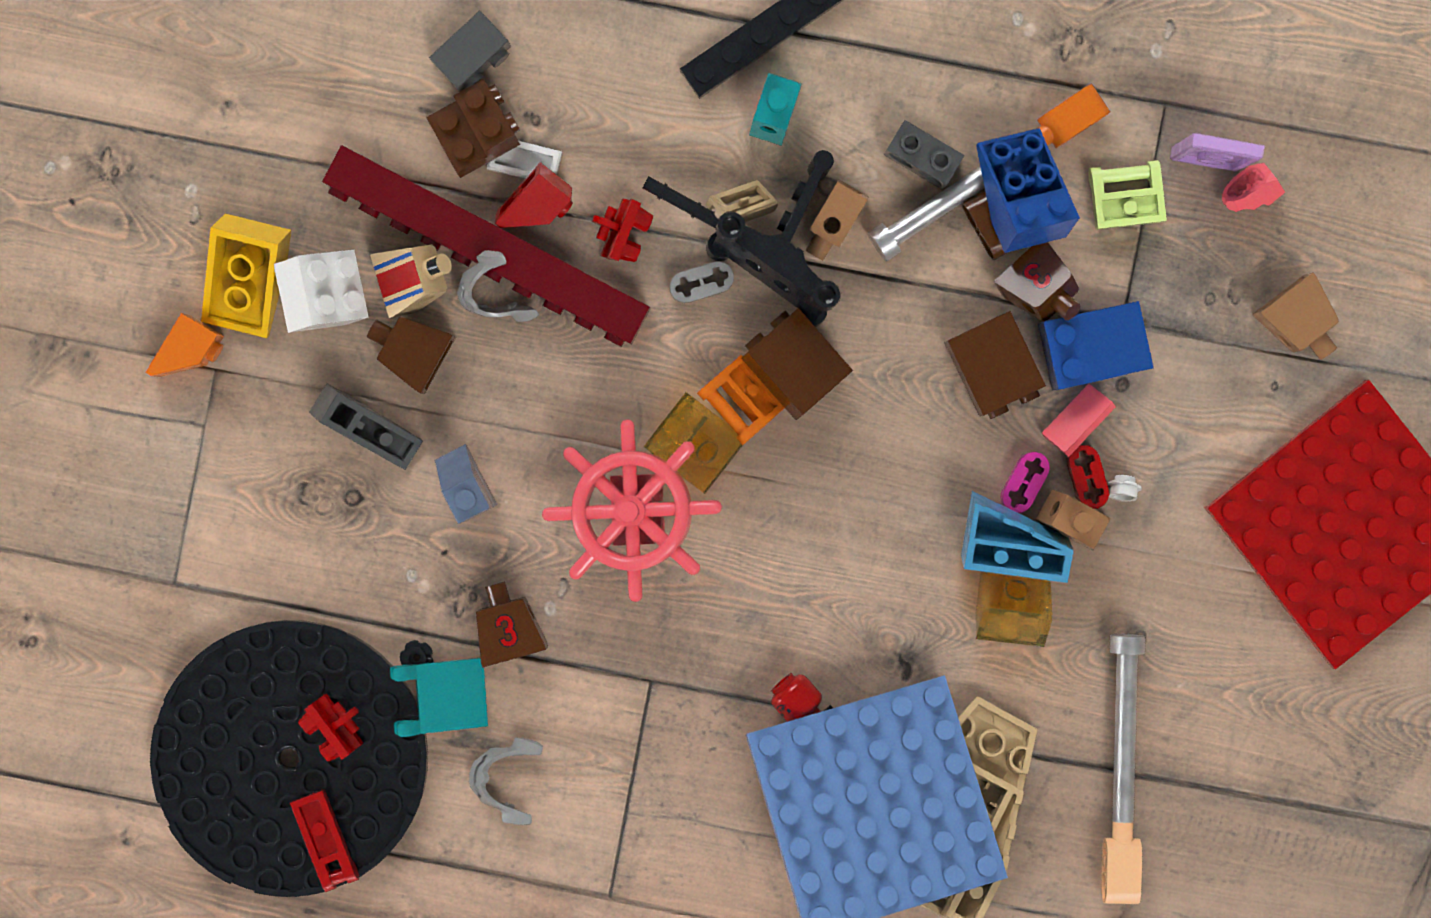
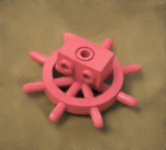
[542,419,722,602]

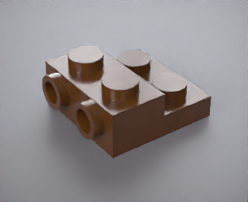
[426,79,520,178]

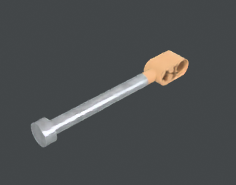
[1101,634,1145,904]

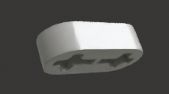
[670,261,734,303]

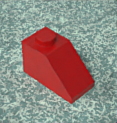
[495,162,573,228]

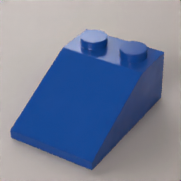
[1038,301,1154,391]

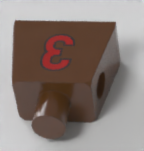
[994,242,1080,322]
[476,581,548,668]

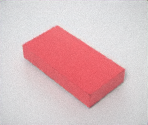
[1042,384,1116,457]

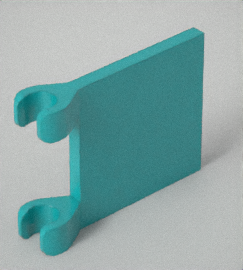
[390,658,488,737]

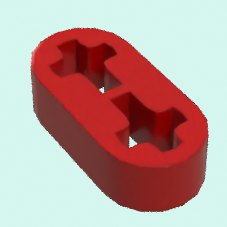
[1066,445,1109,509]

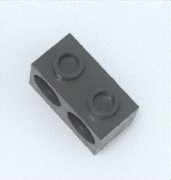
[884,120,965,190]

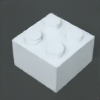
[274,250,369,333]

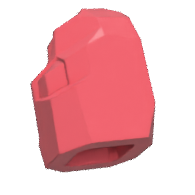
[1222,163,1285,212]

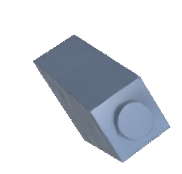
[435,444,497,524]

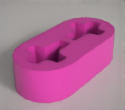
[1000,452,1050,513]

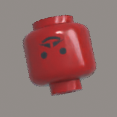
[771,673,822,722]

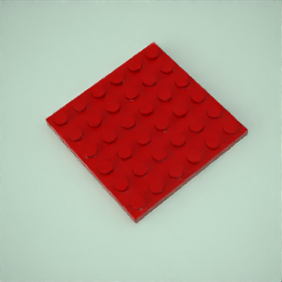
[1205,380,1431,670]

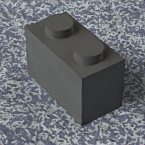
[429,10,511,92]

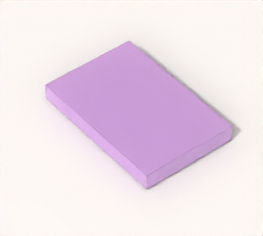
[1170,133,1265,172]

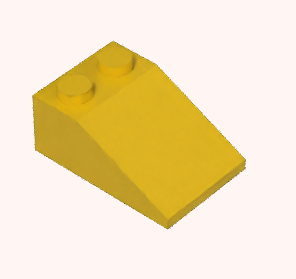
[201,213,291,338]

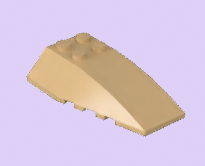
[920,696,1038,918]

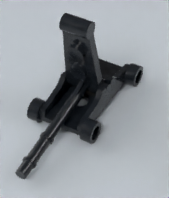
[642,150,841,327]

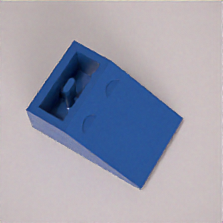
[976,128,1080,253]

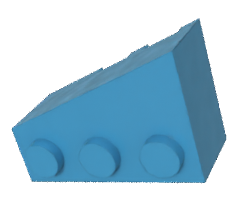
[961,491,1074,583]

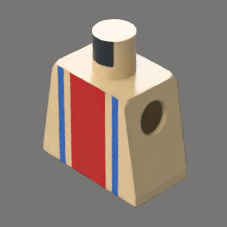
[370,244,452,318]

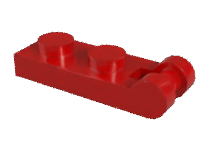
[290,789,359,892]

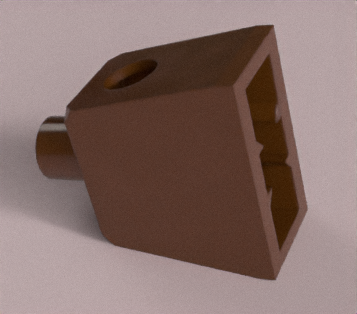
[367,317,456,394]

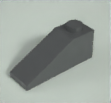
[309,383,423,470]

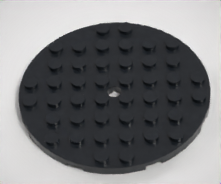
[150,620,428,897]

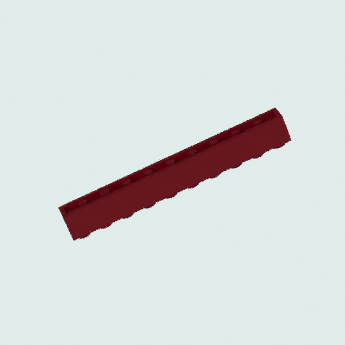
[322,145,651,347]

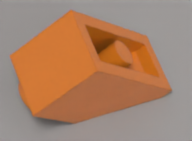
[145,313,224,377]

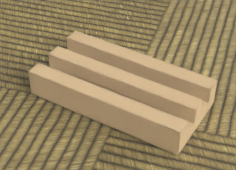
[705,180,779,222]

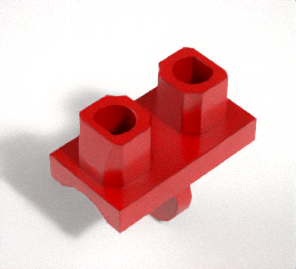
[591,198,653,262]
[298,693,363,762]

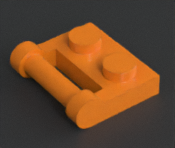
[697,355,784,445]

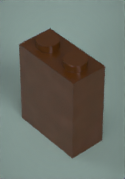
[741,308,853,420]
[944,311,1046,419]

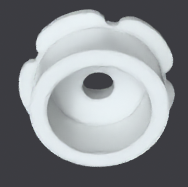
[1107,475,1142,501]

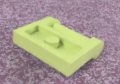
[1089,160,1167,230]

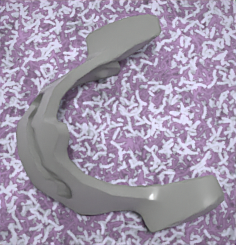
[457,250,539,322]
[469,738,543,825]

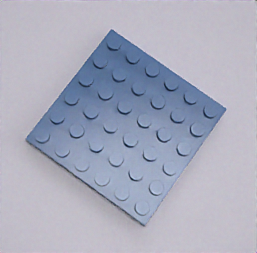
[746,675,1008,918]

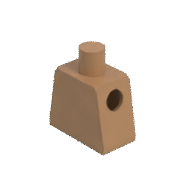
[806,180,869,261]
[1253,272,1339,360]
[1035,490,1111,551]

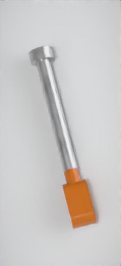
[868,83,1111,262]

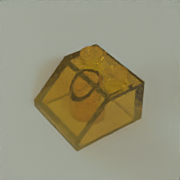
[643,392,743,494]
[976,571,1052,647]

